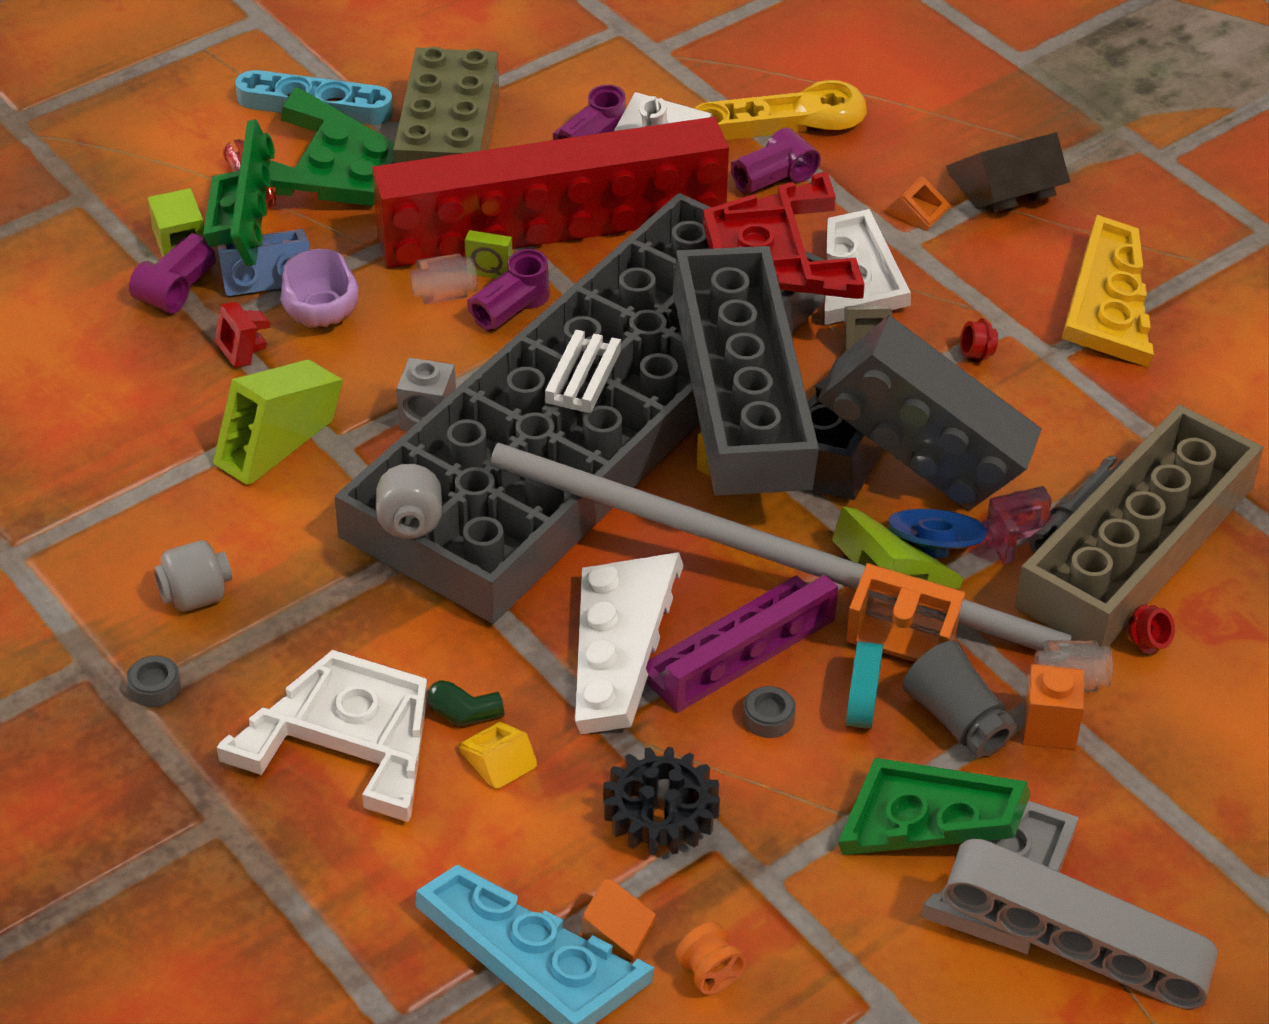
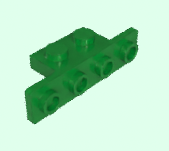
[203,119,275,266]

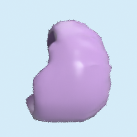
[280,249,359,328]

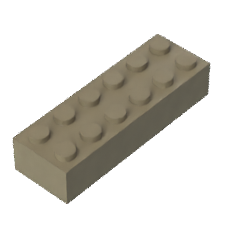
[1015,404,1264,655]

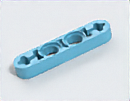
[235,70,393,125]

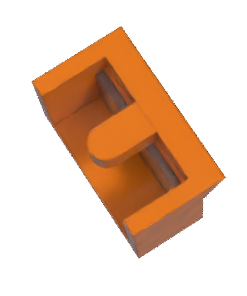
[846,563,965,662]

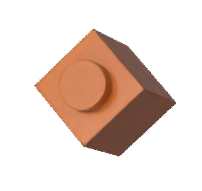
[1023,664,1084,750]

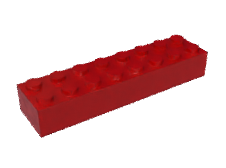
[372,116,729,268]

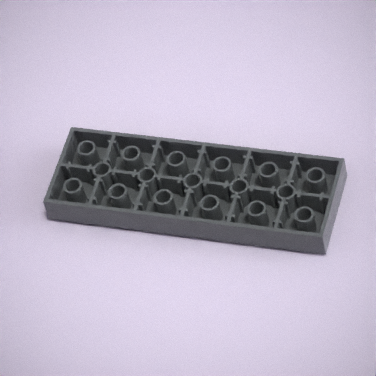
[334,193,825,624]

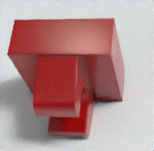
[214,302,270,368]

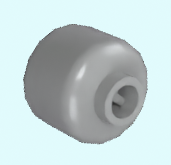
[376,464,442,539]
[154,540,232,612]

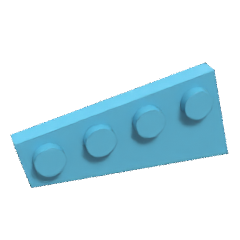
[415,865,655,1024]

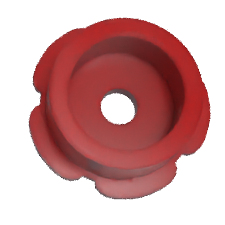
[960,318,998,363]
[1128,604,1175,654]

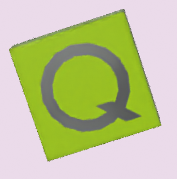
[465,230,512,279]

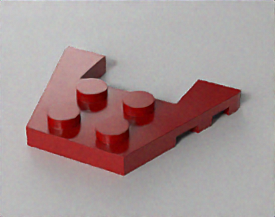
[703,172,865,299]

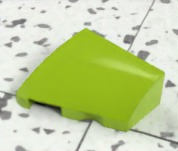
[832,506,963,589]

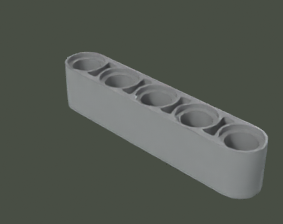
[944,839,1218,1009]

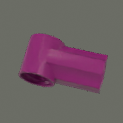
[553,85,626,140]
[730,127,821,195]
[129,233,216,314]
[467,249,550,332]

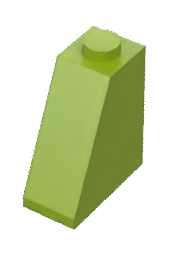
[213,359,343,485]

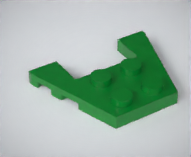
[269,87,395,206]

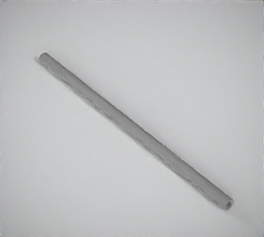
[490,442,1072,659]

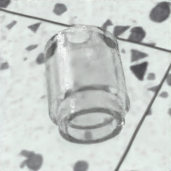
[409,253,478,305]
[1034,640,1113,692]

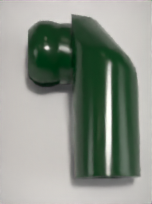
[428,680,505,726]

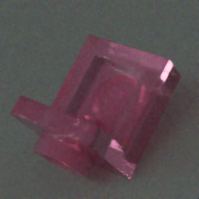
[982,486,1052,564]

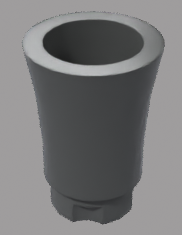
[902,641,1017,758]

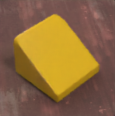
[458,721,537,789]

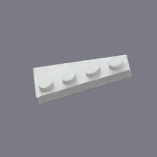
[575,552,684,734]

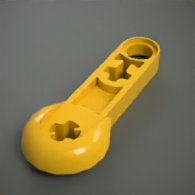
[694,80,867,140]

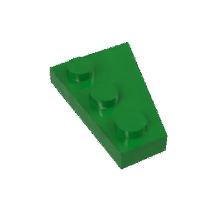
[838,758,1031,855]

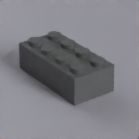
[817,315,1042,511]

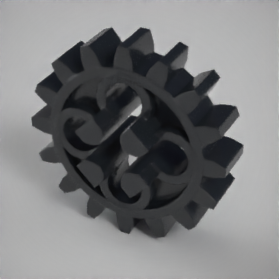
[603,747,720,855]

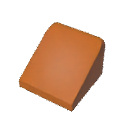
[885,175,951,231]
[582,878,656,961]

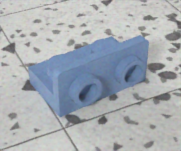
[216,229,310,296]

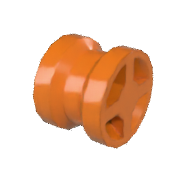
[675,922,747,995]

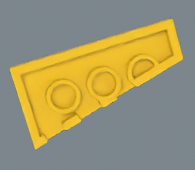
[1061,215,1154,367]

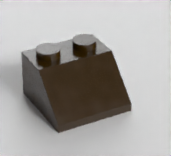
[946,132,1070,212]

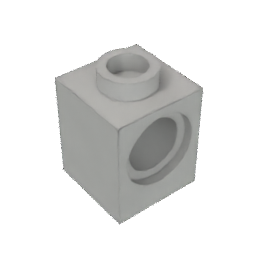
[396,358,456,431]

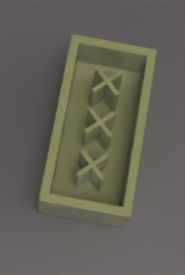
[393,47,499,163]

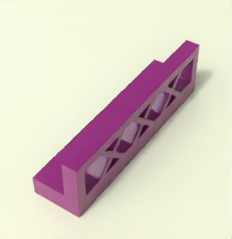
[646,575,838,713]

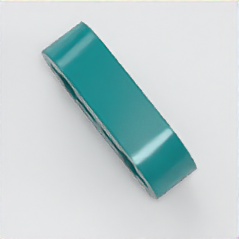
[846,641,883,730]

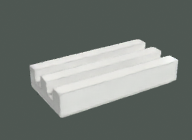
[545,330,621,413]

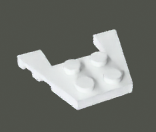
[217,650,428,822]

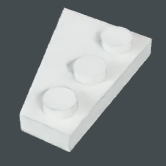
[824,209,911,325]

